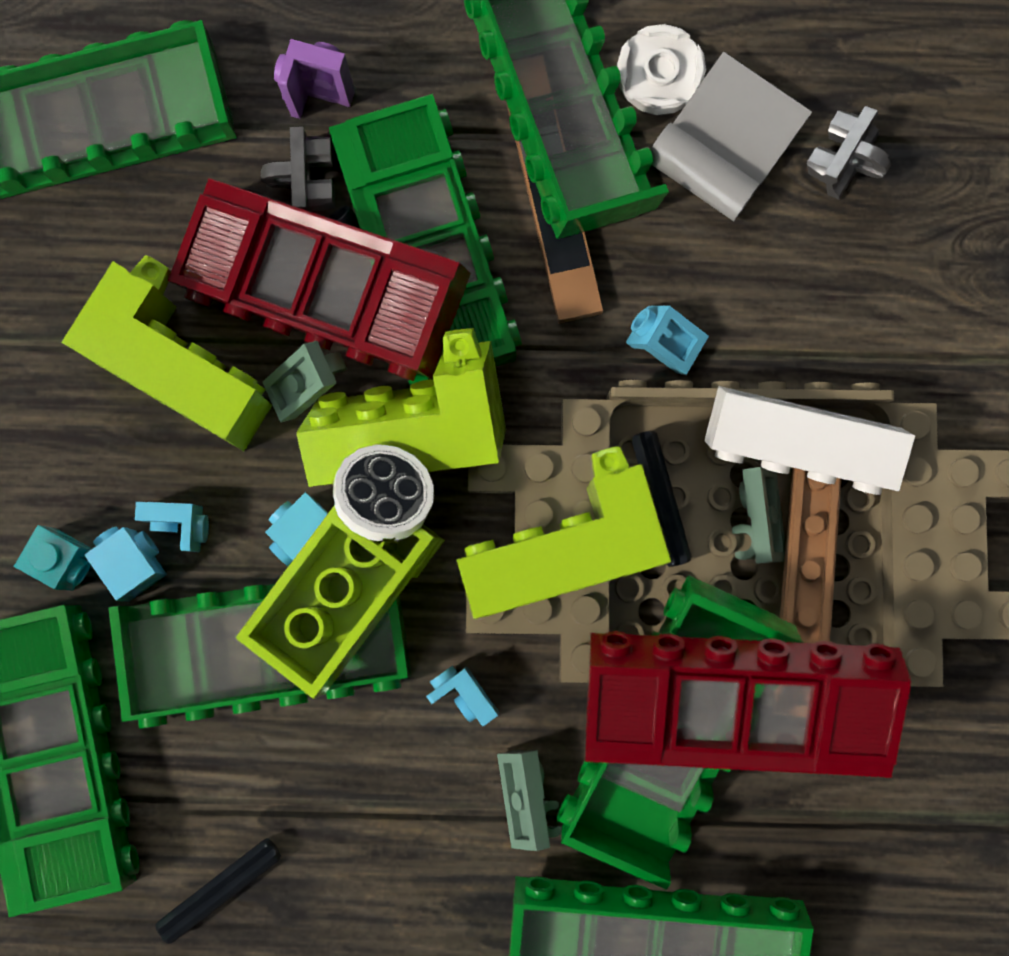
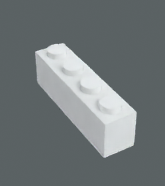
[704,386,915,495]

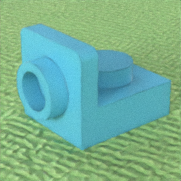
[626,306,709,375]
[135,502,209,552]
[426,665,499,727]

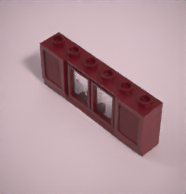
[168,178,471,381]
[585,631,912,778]

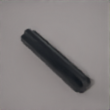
[632,431,692,567]
[155,838,281,944]

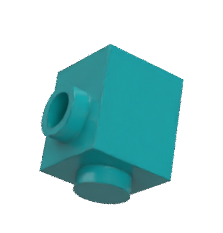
[13,525,92,591]

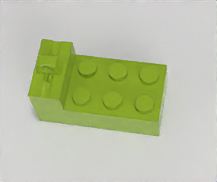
[62,255,272,451]
[296,328,506,487]
[457,446,671,620]
[235,506,445,699]

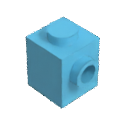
[265,492,328,566]
[84,527,167,602]

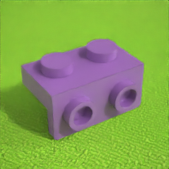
[274,39,355,119]

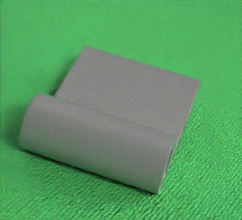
[650,51,812,221]

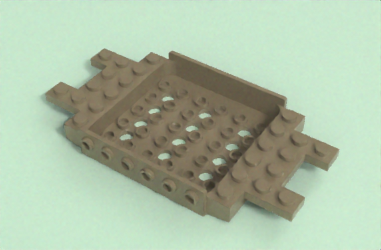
[466,380,1009,705]

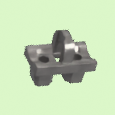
[807,106,891,200]
[261,127,335,212]

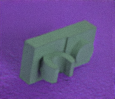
[262,341,347,423]
[732,467,786,564]
[497,750,562,851]

